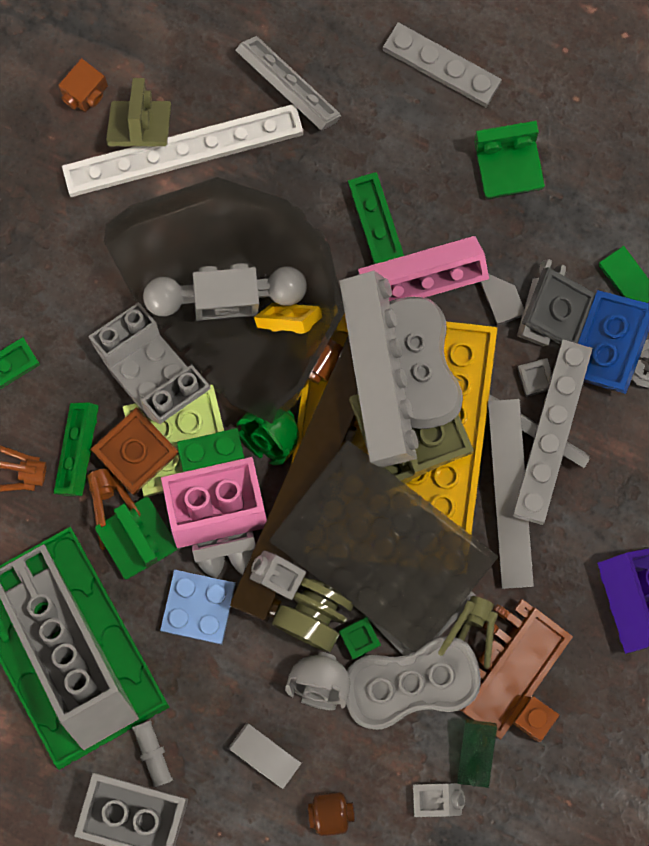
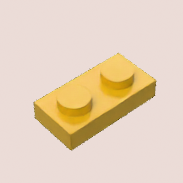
[254,303,323,334]

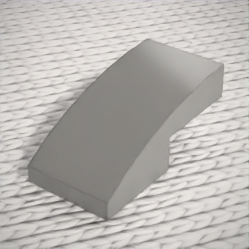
[228,723,302,789]

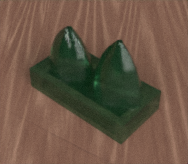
[457,719,497,788]

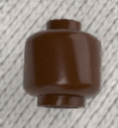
[308,792,355,836]

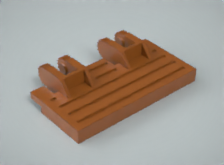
[460,599,573,740]

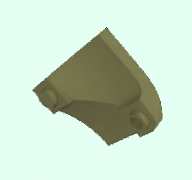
[349,394,474,492]

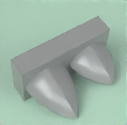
[192,531,256,578]

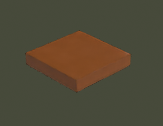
[91,407,179,496]

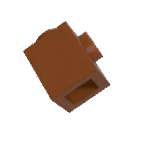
[59,58,108,113]

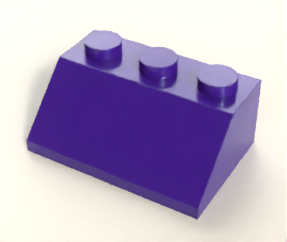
[598,548,649,654]

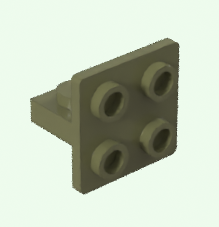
[106,78,171,147]

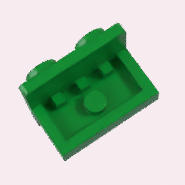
[95,497,178,580]

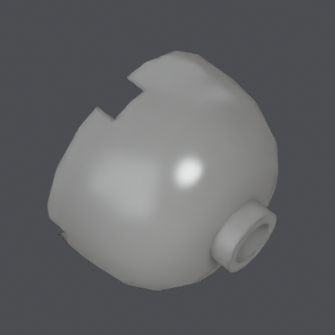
[285,652,351,710]

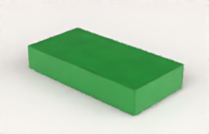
[598,246,649,303]

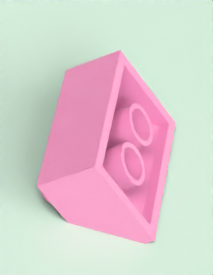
[161,457,267,548]

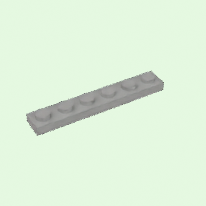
[513,340,593,525]

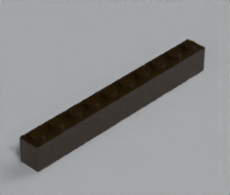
[230,335,358,622]

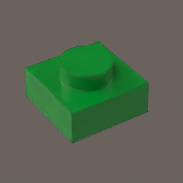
[339,617,381,660]

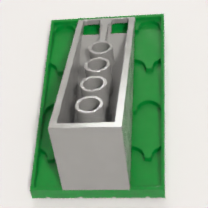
[0,527,170,770]

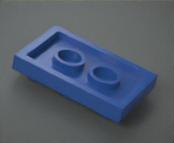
[578,290,649,394]

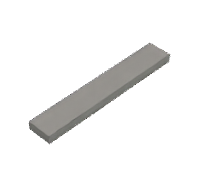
[488,399,534,589]

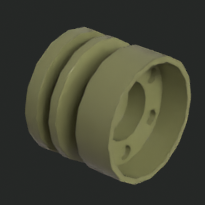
[271,578,354,653]

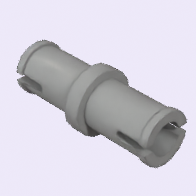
[132,720,173,788]

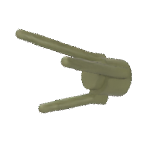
[438,596,498,669]

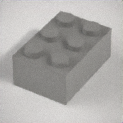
[74,773,188,846]

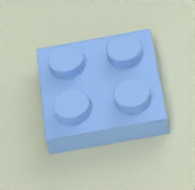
[160,570,236,645]

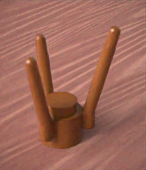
[0,445,47,492]
[87,469,140,550]

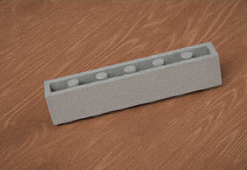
[339,271,419,468]

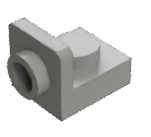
[250,551,306,600]
[413,783,465,817]

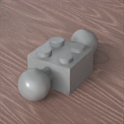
[143,263,307,321]

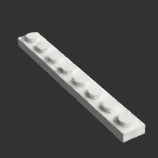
[62,104,303,197]

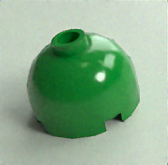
[237,404,299,465]

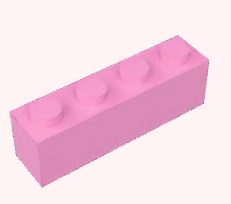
[358,236,489,302]

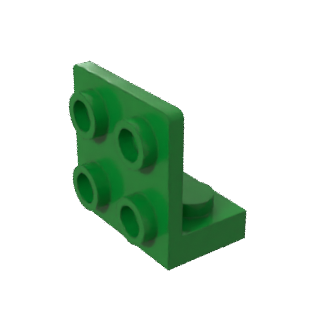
[474,121,545,199]

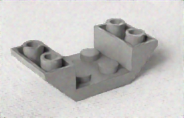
[88,302,211,424]

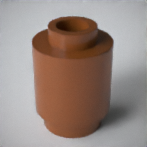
[301,336,343,384]

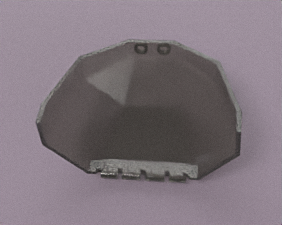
[104,177,345,424]

